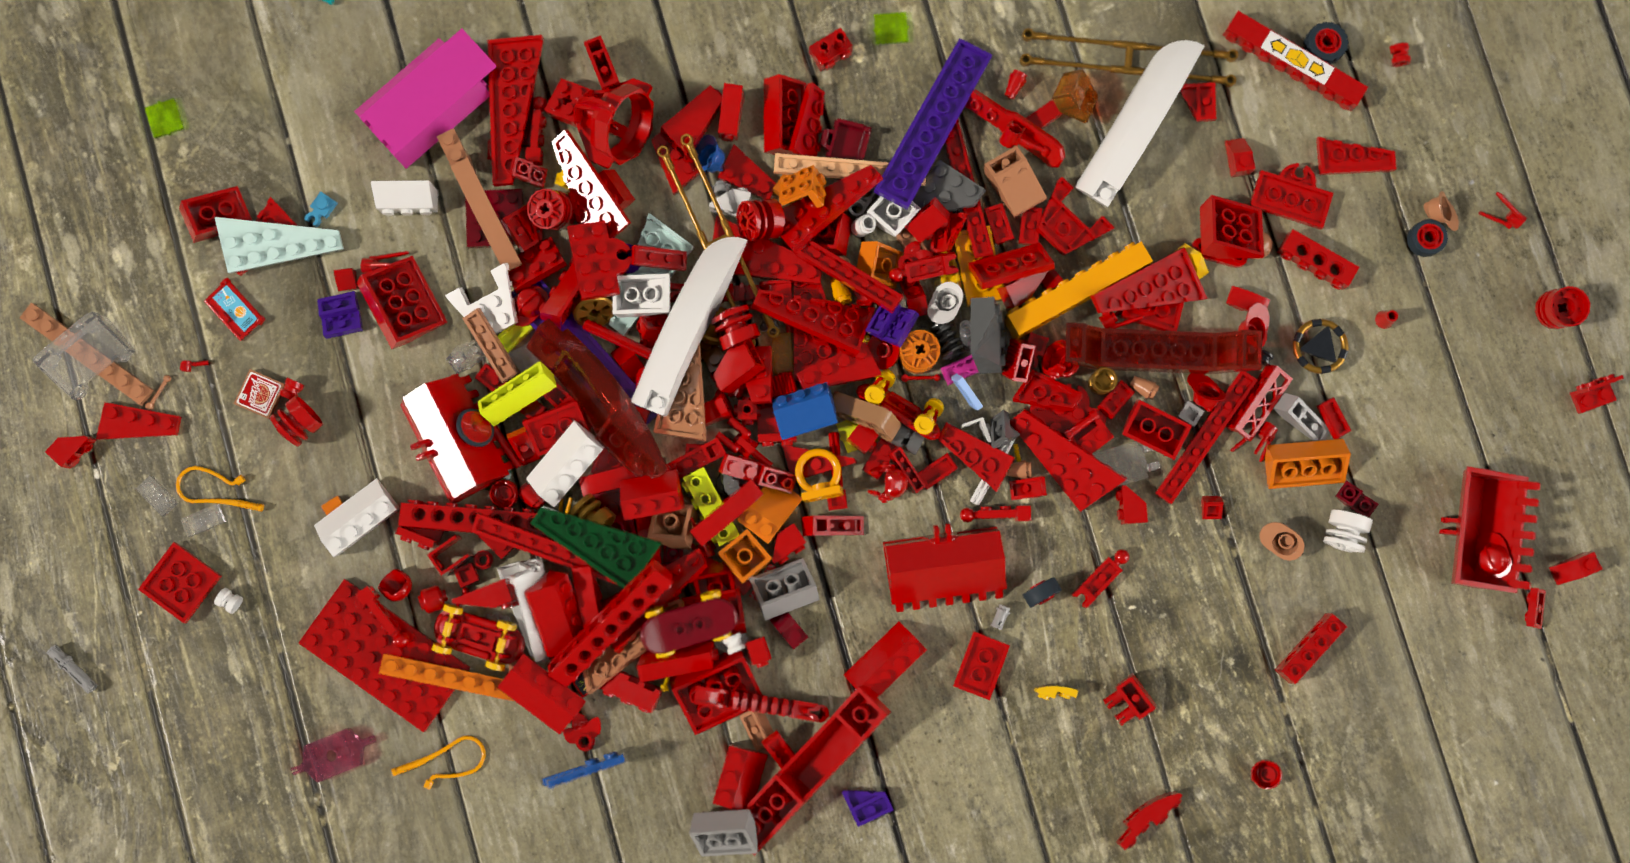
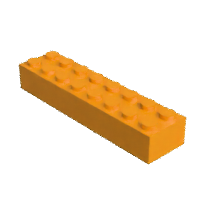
[1005,241,1153,339]

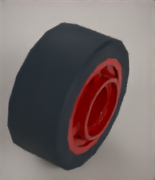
[1407,219,1448,257]
[1023,577,1062,608]

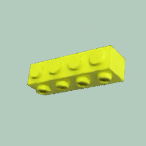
[478,361,557,426]
[682,466,740,546]

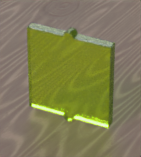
[873,12,909,45]
[144,98,184,139]

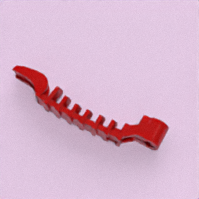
[670,280,792,303]
[693,686,829,723]

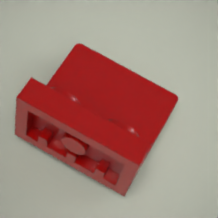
[1570,374,1624,414]

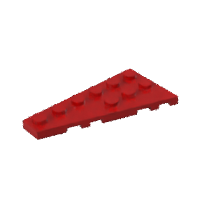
[780,165,883,253]
[713,215,822,285]
[751,289,875,355]

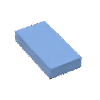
[951,373,983,410]

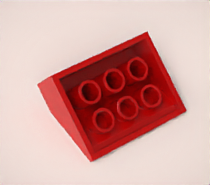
[357,255,447,350]
[669,649,763,735]

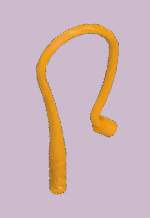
[176,466,264,512]
[391,736,486,789]

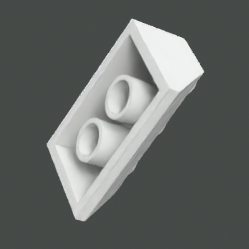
[371,181,438,216]

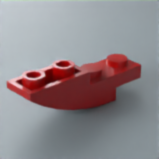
[719,453,796,493]
[1116,791,1183,850]

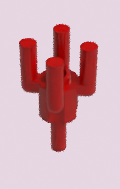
[715,417,773,465]

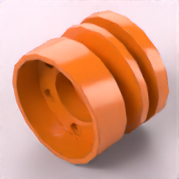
[899,330,940,374]

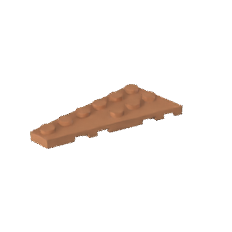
[653,344,706,441]
[583,599,685,695]

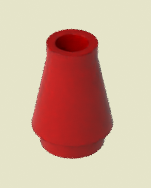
[1004,69,1027,99]
[1375,310,1398,329]

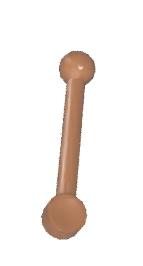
[145,375,171,410]

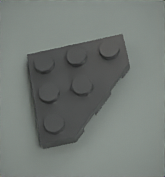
[913,159,986,212]

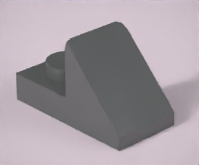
[990,410,1020,449]

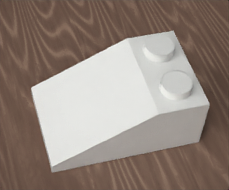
[613,274,670,318]

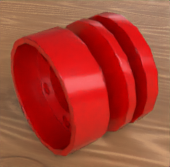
[527,189,576,230]
[736,199,785,241]
[1535,286,1591,329]
[711,305,761,351]
[270,395,324,447]

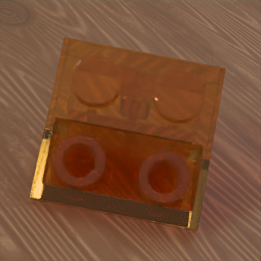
[1052,69,1099,123]

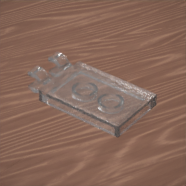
[1093,441,1160,486]

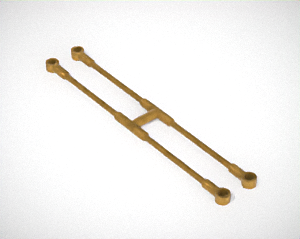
[1020,28,1239,87]
[657,134,780,346]

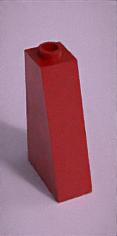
[660,85,722,160]
[637,641,719,682]

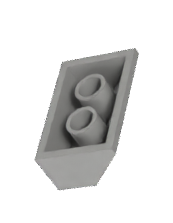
[749,558,819,621]
[689,809,758,856]

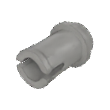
[991,604,1011,630]

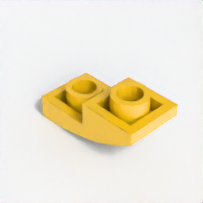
[1034,685,1078,701]

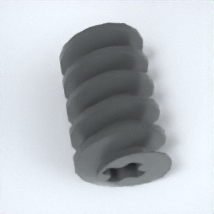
[930,323,966,360]

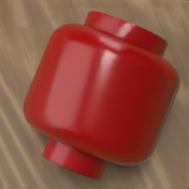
[418,585,448,613]

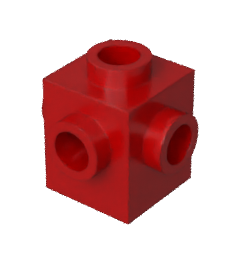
[734,397,761,425]

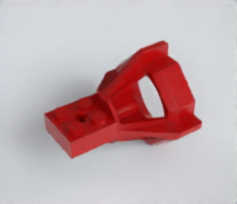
[544,78,654,169]

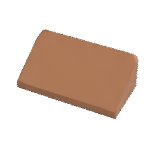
[739,711,774,751]

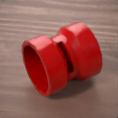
[1389,42,1411,67]
[279,377,305,400]

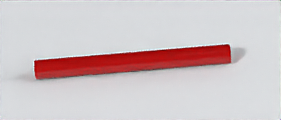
[474,402,522,469]

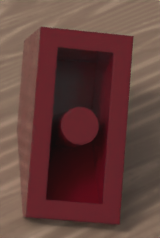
[769,612,809,650]

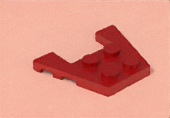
[1036,176,1114,256]

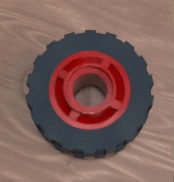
[1303,21,1349,65]

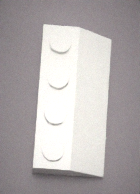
[526,420,605,507]
[314,478,400,557]

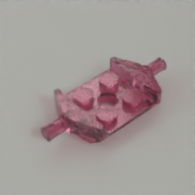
[291,728,376,782]

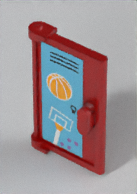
[204,278,266,341]

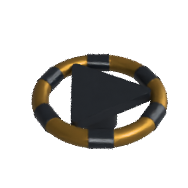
[1293,319,1349,374]

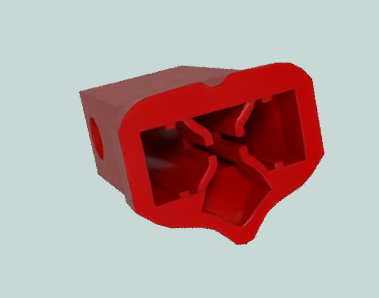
[704,389,734,427]

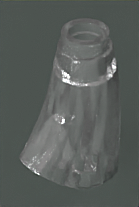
[959,320,971,352]

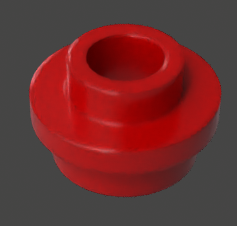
[473,550,493,570]

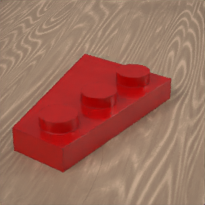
[745,346,772,404]

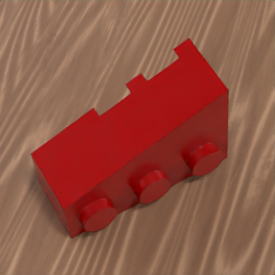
[599,671,663,713]

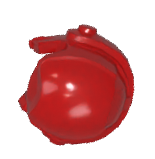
[1041,339,1080,380]
[868,461,908,503]

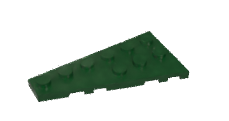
[531,506,663,589]

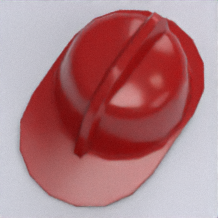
[514,286,548,327]
[1238,303,1270,348]
[1187,373,1226,412]
[1475,532,1512,579]

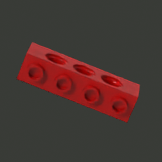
[1277,229,1360,290]
[1274,613,1347,685]

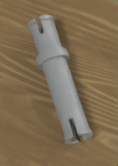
[46,645,98,694]

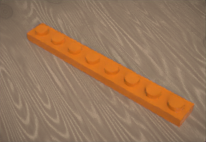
[379,654,515,702]

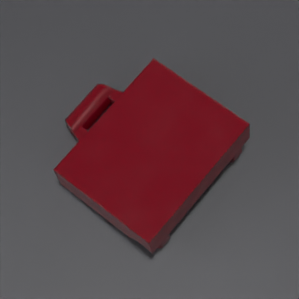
[819,118,872,160]

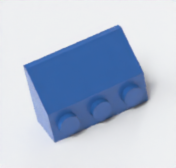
[772,382,838,440]

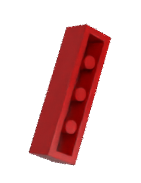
[888,446,926,493]

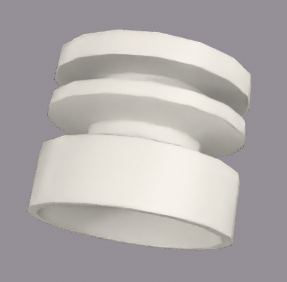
[1323,510,1373,553]

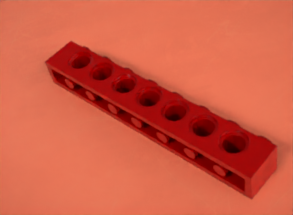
[398,500,552,539]
[548,559,673,687]

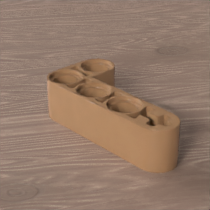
[832,392,902,442]

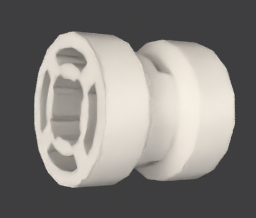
[214,588,243,614]

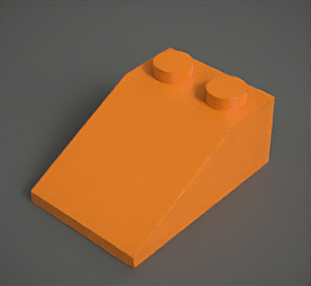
[737,486,802,544]

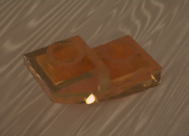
[772,332,794,374]

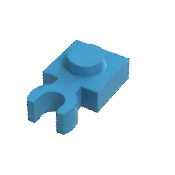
[304,191,338,227]

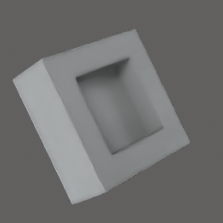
[1177,401,1204,428]

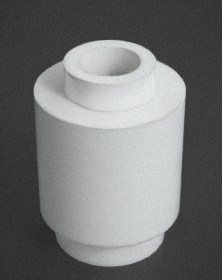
[851,215,876,237]

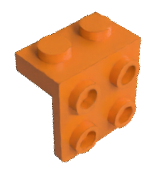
[779,165,826,208]

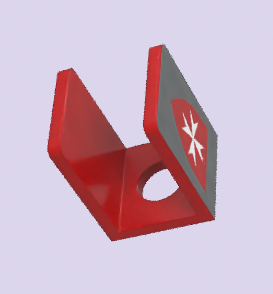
[427,535,474,576]

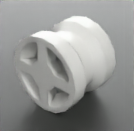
[722,633,746,655]

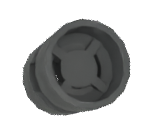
[892,424,924,455]

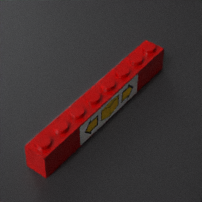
[1222,10,1368,111]

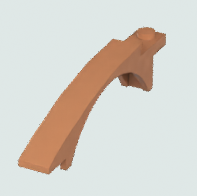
[436,128,522,272]

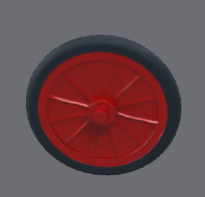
[456,408,494,447]

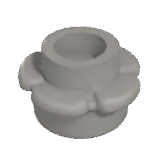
[712,180,731,197]

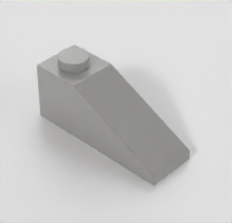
[1273,393,1330,441]

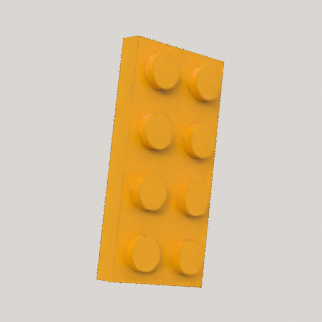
[954,225,1002,307]

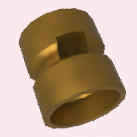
[1088,367,1118,396]

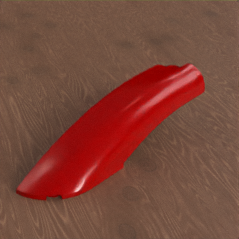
[745,685,891,856]

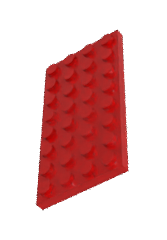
[298,579,471,733]

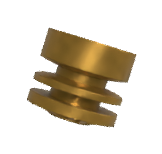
[568,494,616,527]

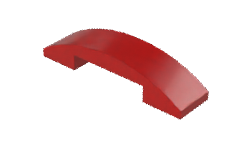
[650,437,726,479]
[578,459,656,497]

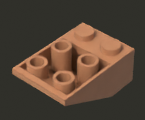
[984,146,1047,218]

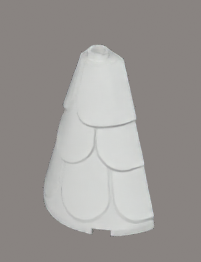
[497,559,549,663]

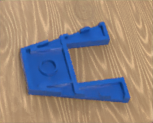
[541,751,625,789]

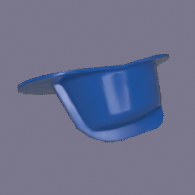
[695,134,725,172]

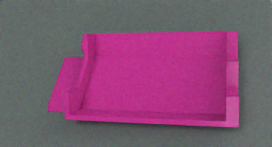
[354,28,497,169]

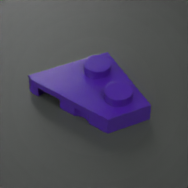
[842,790,893,827]

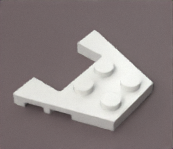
[445,263,518,334]

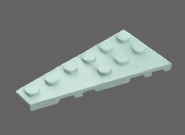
[609,213,694,336]
[215,217,344,274]

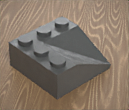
[971,297,1006,374]

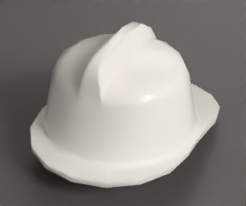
[927,282,963,324]

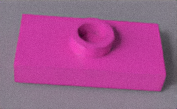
[940,355,979,386]

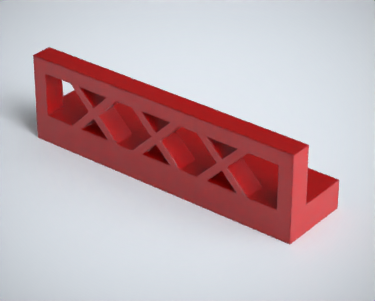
[1226,365,1293,441]

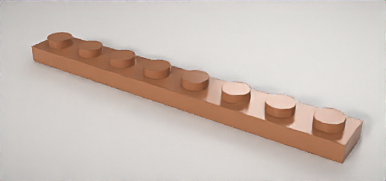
[20,303,155,406]

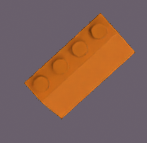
[1265,439,1351,489]

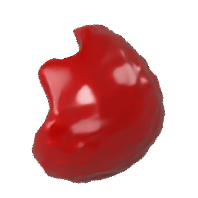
[378,569,412,602]

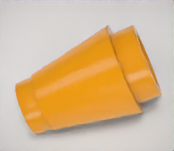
[830,278,852,305]

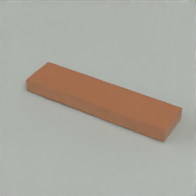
[462,308,520,383]

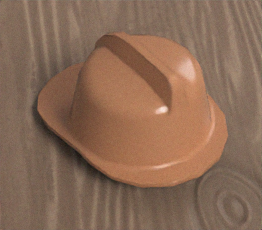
[1423,191,1459,231]
[1259,522,1305,561]

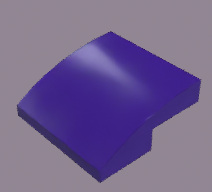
[317,291,363,339]
[865,304,919,347]

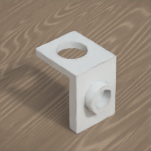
[960,417,991,444]

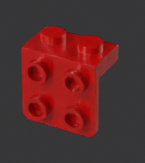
[757,406,797,447]
[395,500,445,551]

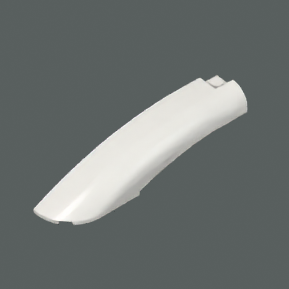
[1074,40,1204,207]
[631,237,748,416]

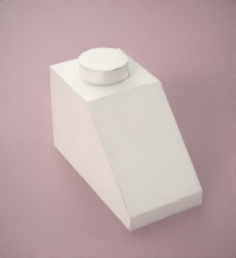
[709,187,752,216]

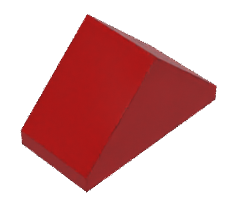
[611,347,644,383]

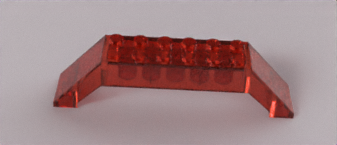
[1065,323,1262,374]

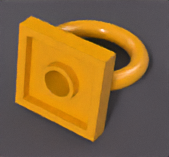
[795,448,844,503]

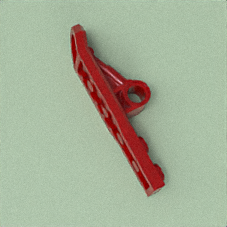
[965,89,1065,168]

